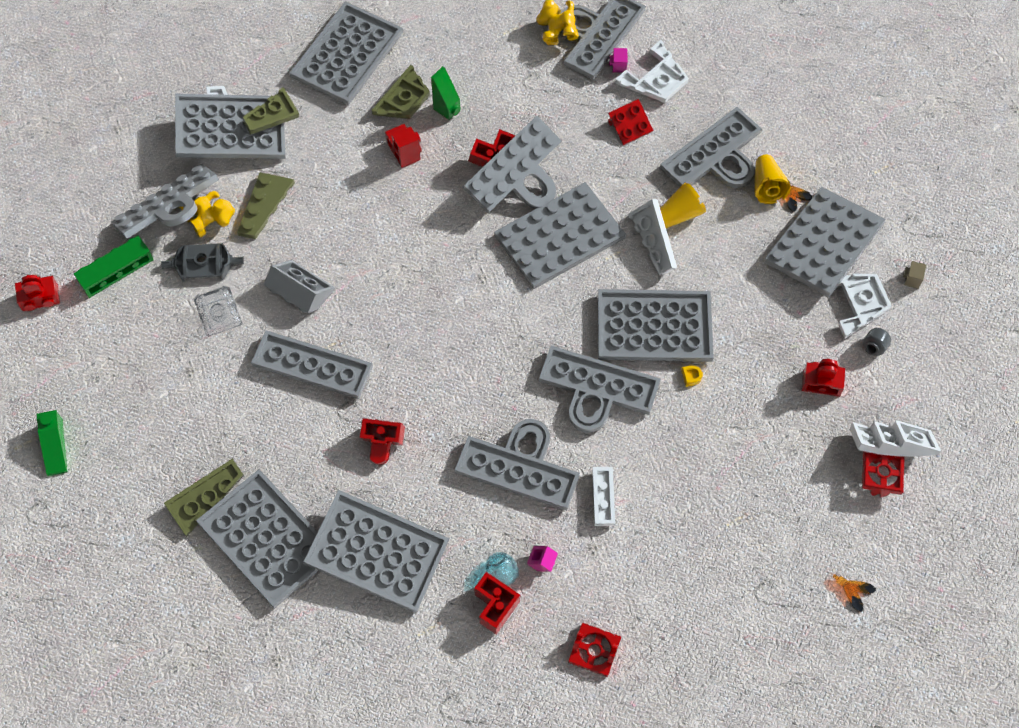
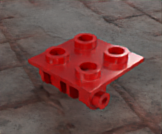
[608,99,654,145]

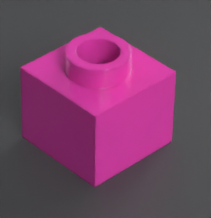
[609,48,628,73]
[527,546,558,572]

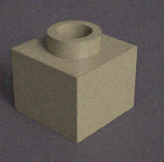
[902,261,927,289]

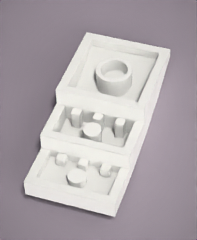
[850,420,941,457]

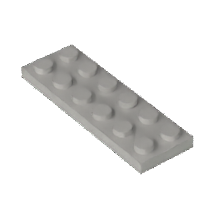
[251,330,373,399]

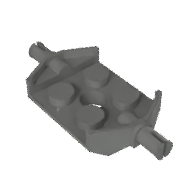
[161,243,244,282]

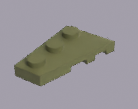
[243,87,299,135]

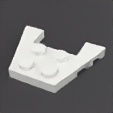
[615,40,689,103]
[837,274,892,339]

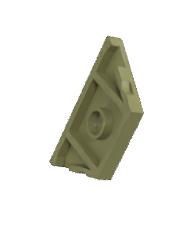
[372,64,430,119]

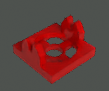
[862,451,905,497]
[568,623,621,677]

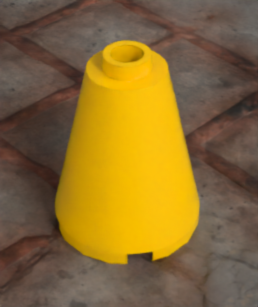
[754,154,791,204]
[660,182,706,228]

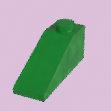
[431,66,461,120]
[36,410,68,476]

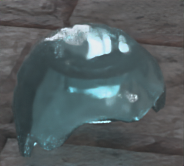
[485,552,519,586]

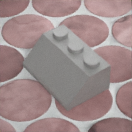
[264,260,335,313]

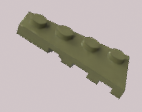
[237,172,295,240]
[164,459,244,537]

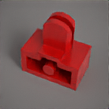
[15,275,60,311]
[801,359,846,397]
[360,418,405,465]

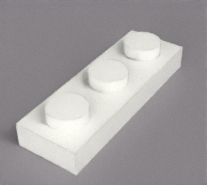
[592,467,615,526]

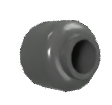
[863,328,892,356]

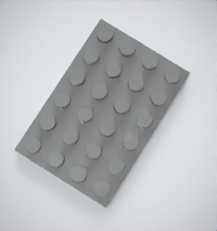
[290,1,403,105]
[175,93,285,159]
[494,182,626,289]
[764,186,886,297]
[598,289,714,362]
[196,469,318,609]
[303,490,450,613]

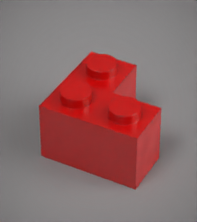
[385,124,422,168]
[468,129,516,167]
[474,572,520,635]

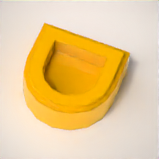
[681,366,703,387]

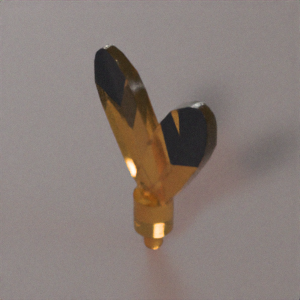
[785,185,812,212]
[833,574,876,612]

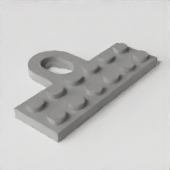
[561,0,646,80]
[660,107,762,188]
[463,116,562,213]
[111,164,219,239]
[539,346,661,433]
[454,419,580,511]

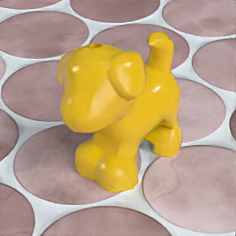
[536,0,578,45]
[179,191,235,238]

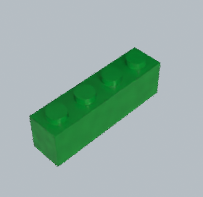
[73,235,154,298]

